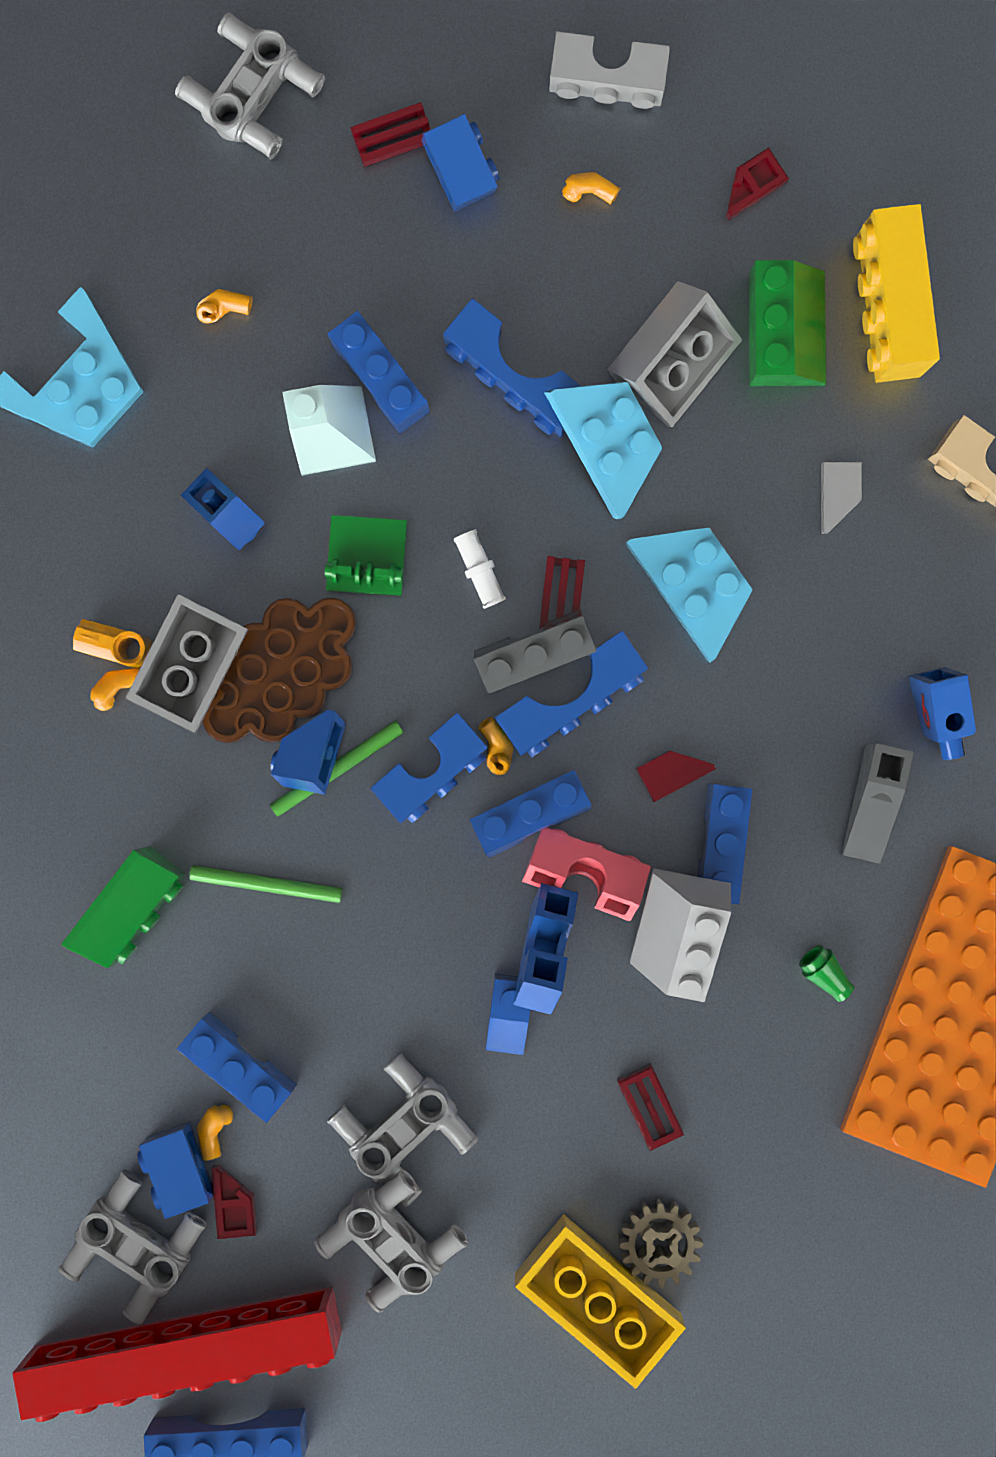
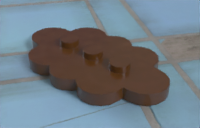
[203,597,357,743]

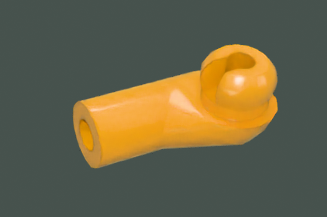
[562,171,621,205]
[90,668,140,711]
[478,717,513,775]

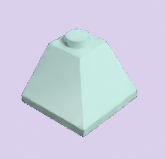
[282,385,376,476]

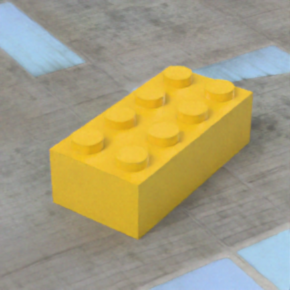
[853,204,940,383]
[515,1214,686,1389]

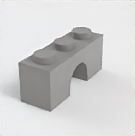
[549,31,670,109]

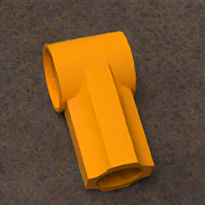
[73,619,153,668]

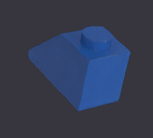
[181,468,265,550]
[271,710,346,795]
[485,973,530,1055]

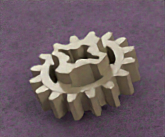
[618,1199,703,1288]

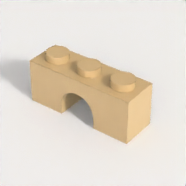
[928,415,996,507]

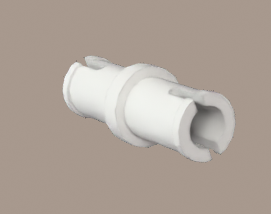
[453,529,506,609]

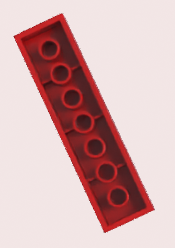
[12,1287,342,1422]

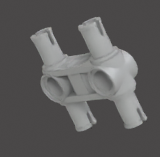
[175,12,325,160]
[327,1052,479,1207]
[58,1169,207,1324]
[314,1170,468,1313]

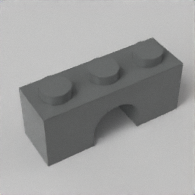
[474,609,597,694]

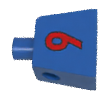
[908,667,976,760]

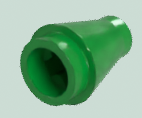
[799,945,855,1002]

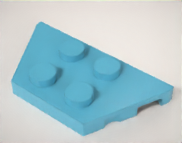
[544,382,662,519]
[626,528,753,663]

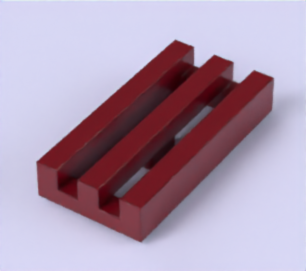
[350,102,431,167]
[539,556,585,629]
[617,1063,684,1151]

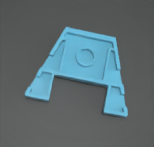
[0,287,143,448]

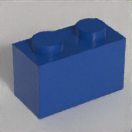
[422,114,500,212]
[137,1121,214,1219]

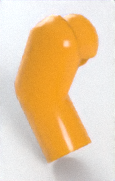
[196,289,253,324]
[197,1104,233,1160]

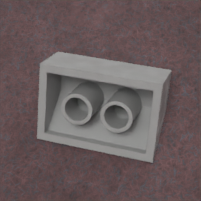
[607,281,742,428]
[126,594,249,733]
[630,868,731,1002]

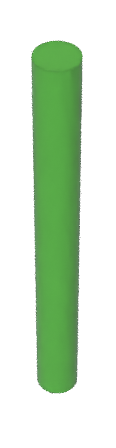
[270,720,404,817]
[189,865,343,903]

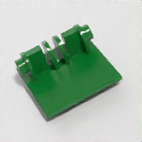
[325,515,407,596]

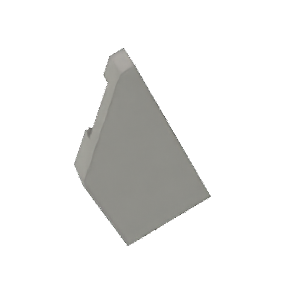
[821,462,862,534]

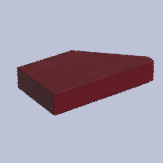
[726,147,789,220]
[635,751,716,802]
[211,1165,257,1239]

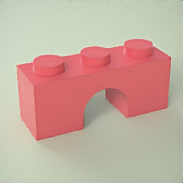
[522,828,651,921]

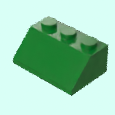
[748,260,826,386]
[61,846,186,968]

